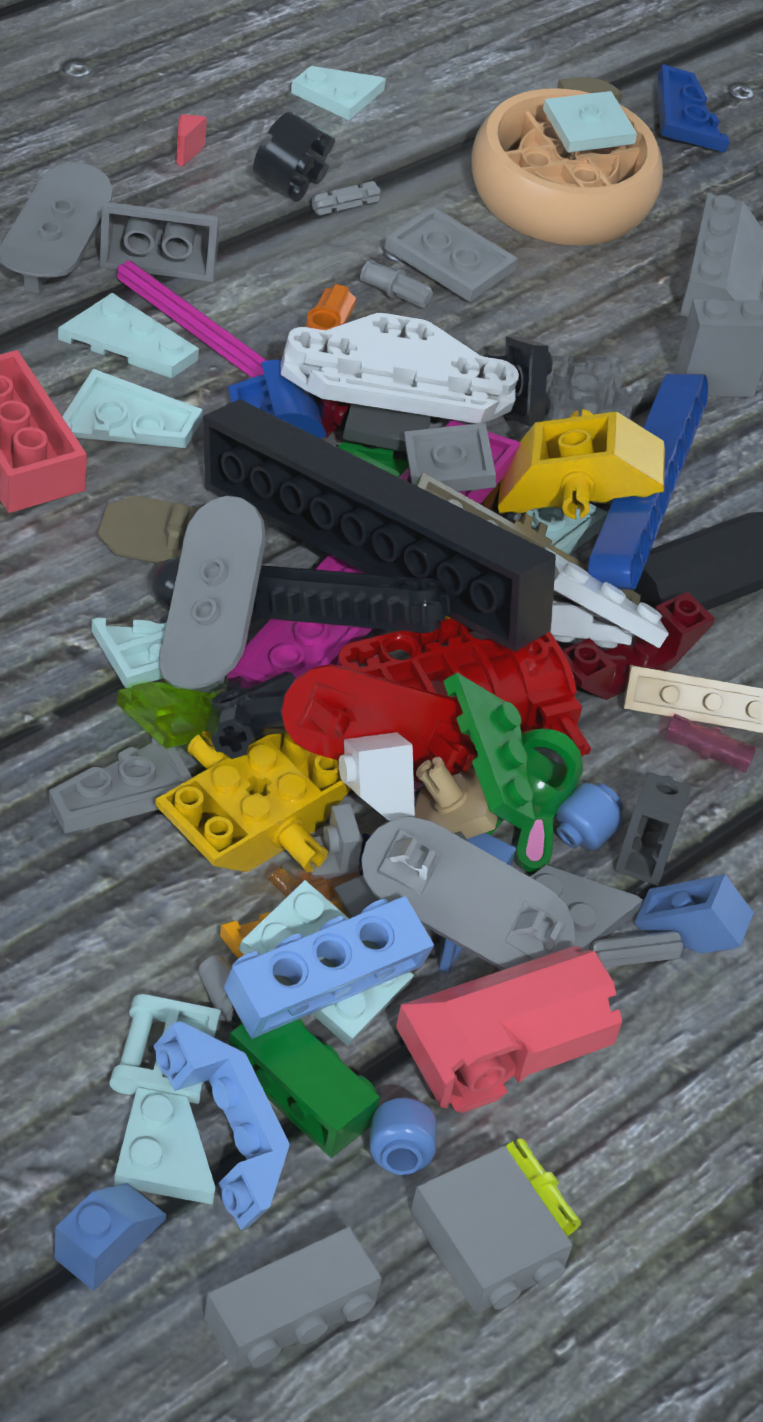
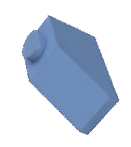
[634,874,754,954]
[54,1183,166,1291]

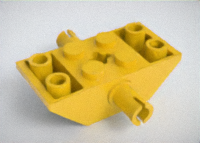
[498,409,665,519]
[155,731,351,873]

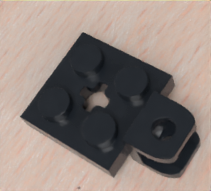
[483,336,552,426]

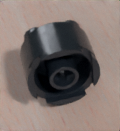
[253,112,335,202]

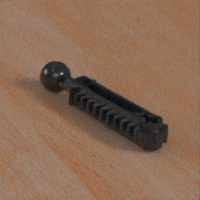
[151,557,450,633]

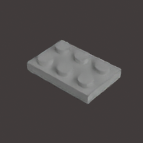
[384,206,518,302]

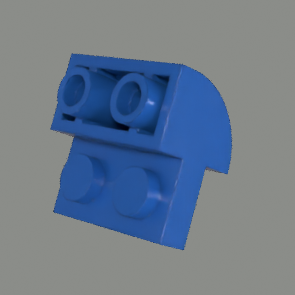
[228,360,327,438]

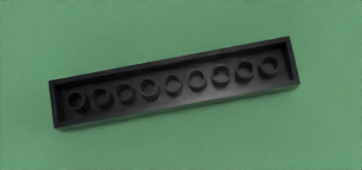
[203,399,556,652]

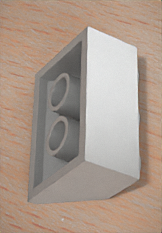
[100,202,220,282]

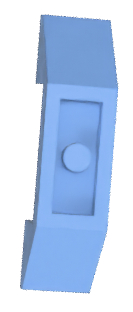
[153,1021,290,1231]

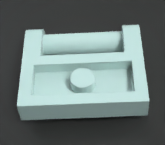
[109,994,221,1104]

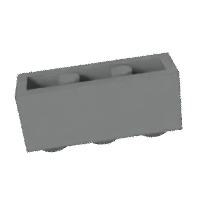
[204,1227,382,1372]

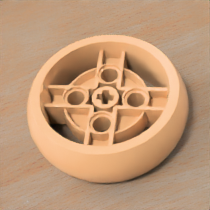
[471,88,663,246]

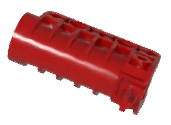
[337,618,591,757]

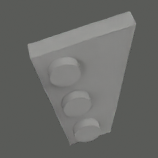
[49,729,192,834]

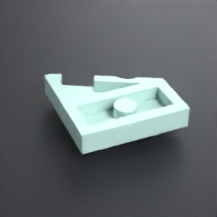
[291,66,386,120]
[91,618,167,690]
[114,1087,216,1205]

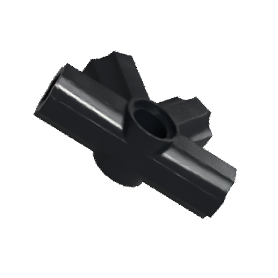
[210,671,296,759]

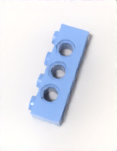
[224,896,434,1039]

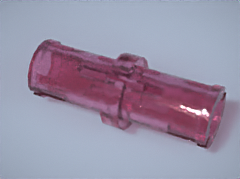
[664,713,757,773]

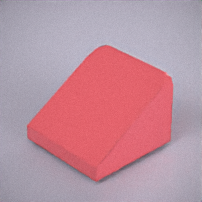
[176,114,207,166]

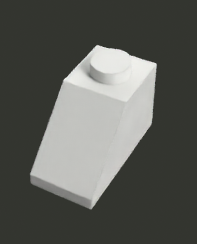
[339,732,415,821]

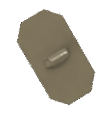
[97,495,200,564]

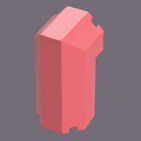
[396,946,622,1113]

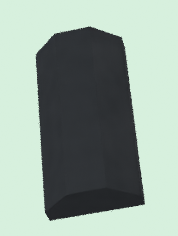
[631,512,763,610]

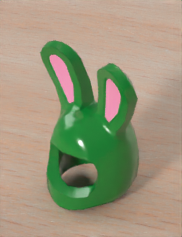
[486,729,583,873]

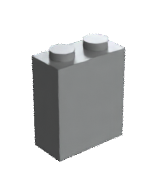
[674,299,763,397]
[410,1146,572,1314]

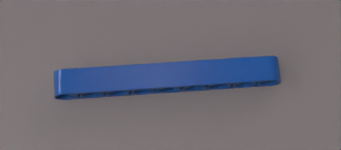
[588,374,708,589]

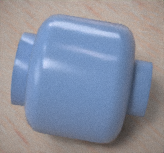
[555,783,624,850]
[370,1098,437,1175]

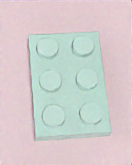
[238,880,414,1046]

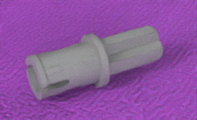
[360,259,433,308]

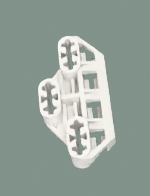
[280,313,519,423]

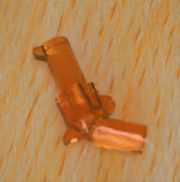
[268,866,360,900]

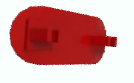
[281,664,477,783]

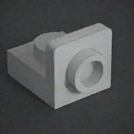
[309,804,362,881]

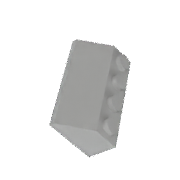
[680,193,763,317]

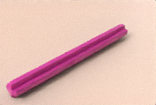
[117,260,268,378]

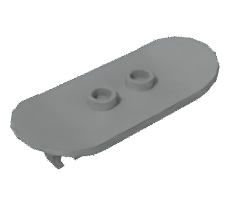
[0,162,113,294]
[159,496,266,690]
[361,817,575,970]

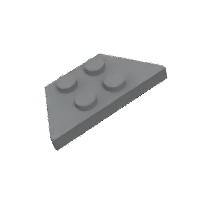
[499,865,643,971]

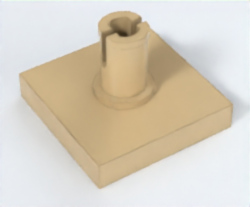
[415,757,498,839]

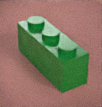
[228,1019,380,1159]

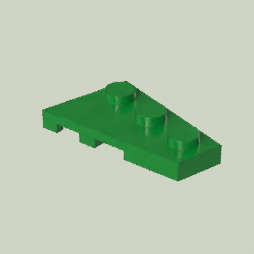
[443,673,535,829]

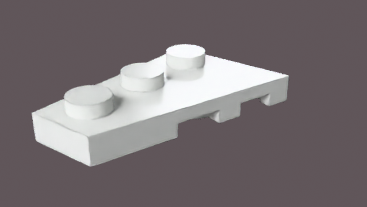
[544,547,669,648]

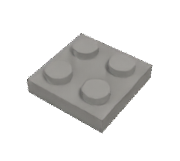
[404,423,496,492]

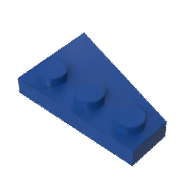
[658,64,730,153]

